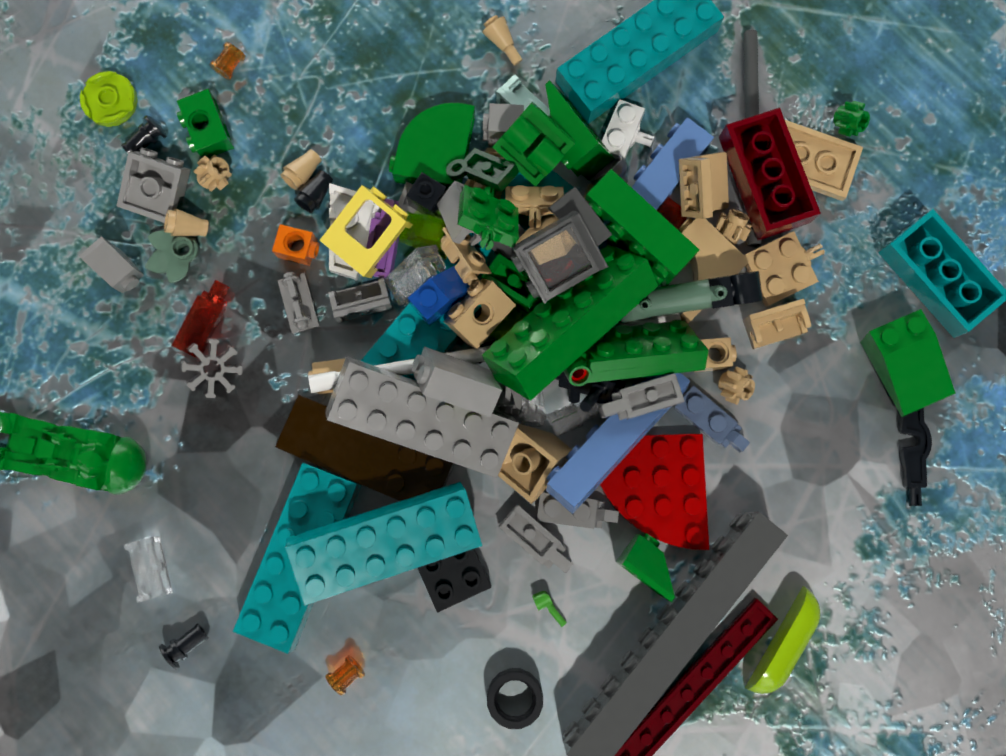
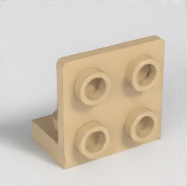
[679,152,729,219]

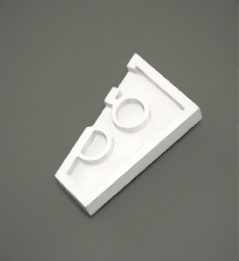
[329,183,381,280]

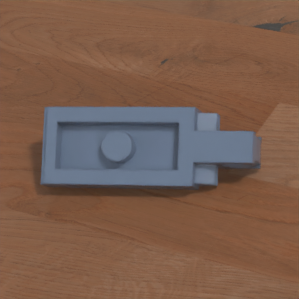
[674,385,750,453]

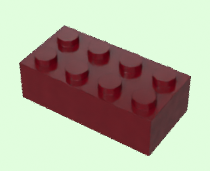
[718,108,821,241]

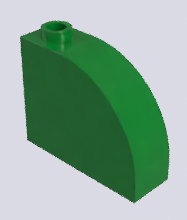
[389,103,476,190]

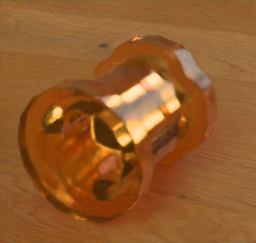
[209,42,246,80]
[325,655,365,696]

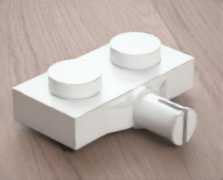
[602,99,655,159]

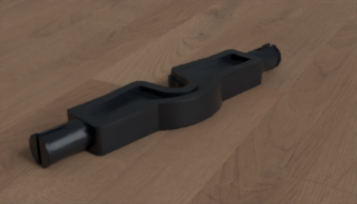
[898,408,932,506]

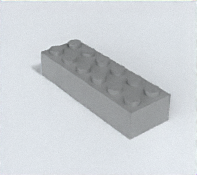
[325,356,519,478]

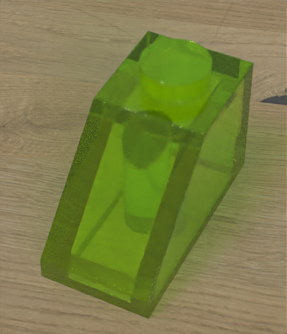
[399,213,447,259]

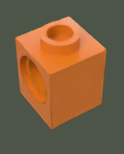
[272,224,319,266]

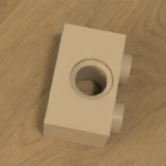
[443,278,516,349]

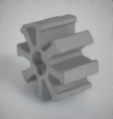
[180,338,243,398]

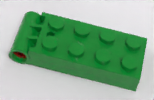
[564,320,709,386]

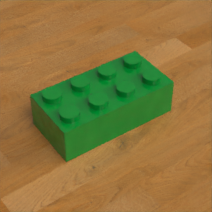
[585,169,699,286]

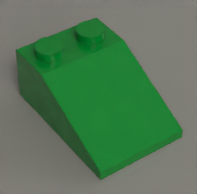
[545,80,615,180]
[860,309,955,417]

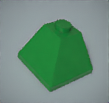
[616,533,675,602]

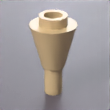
[482,15,523,66]

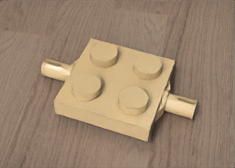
[744,231,825,307]

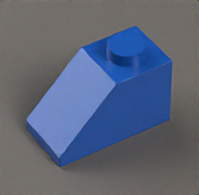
[408,266,471,326]

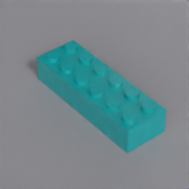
[555,0,724,124]
[232,462,362,654]
[285,482,482,606]

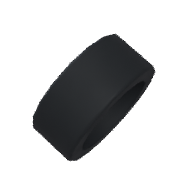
[487,668,543,729]

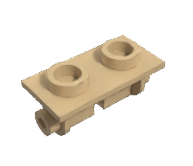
[440,227,492,285]

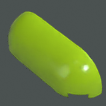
[745,586,820,694]

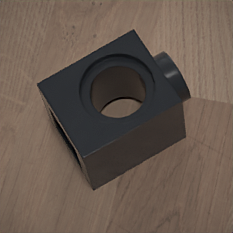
[406,172,447,220]

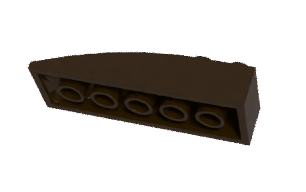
[275,394,455,501]

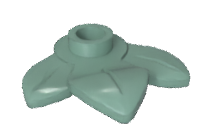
[145,230,199,283]

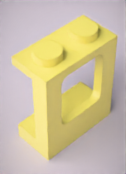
[320,185,413,278]

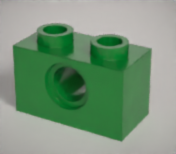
[177,89,234,158]

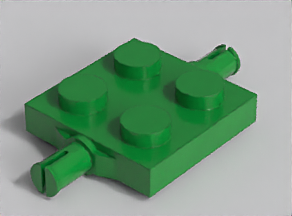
[457,185,519,250]

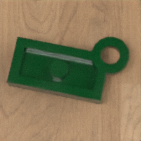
[446,148,519,193]

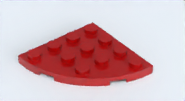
[587,434,709,550]

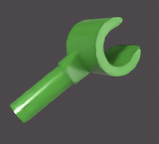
[532,591,567,627]

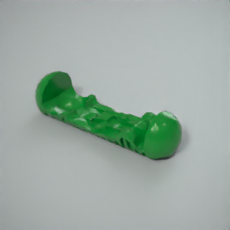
[0,412,147,495]

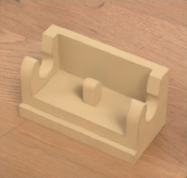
[743,299,811,349]

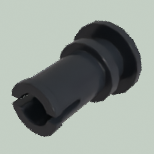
[121,115,167,153]
[159,623,209,669]

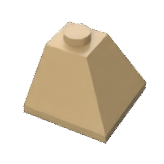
[498,424,572,504]

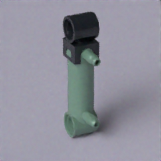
[619,271,763,322]

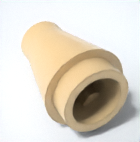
[281,149,322,190]
[164,208,209,237]

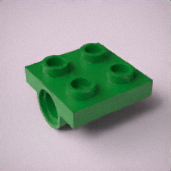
[492,102,575,187]

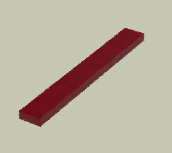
[615,597,778,756]

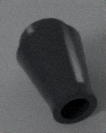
[294,170,333,213]

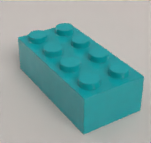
[878,209,1006,338]

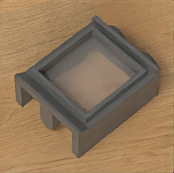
[510,210,608,304]

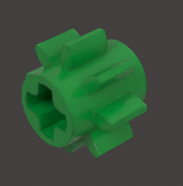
[833,101,870,137]

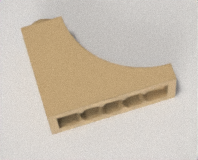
[678,218,750,324]

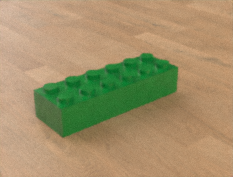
[482,244,658,401]

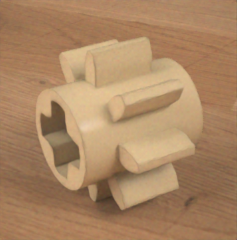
[194,155,232,192]
[715,209,752,245]
[718,366,755,405]

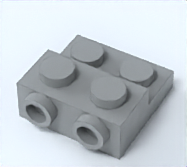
[116,148,191,223]

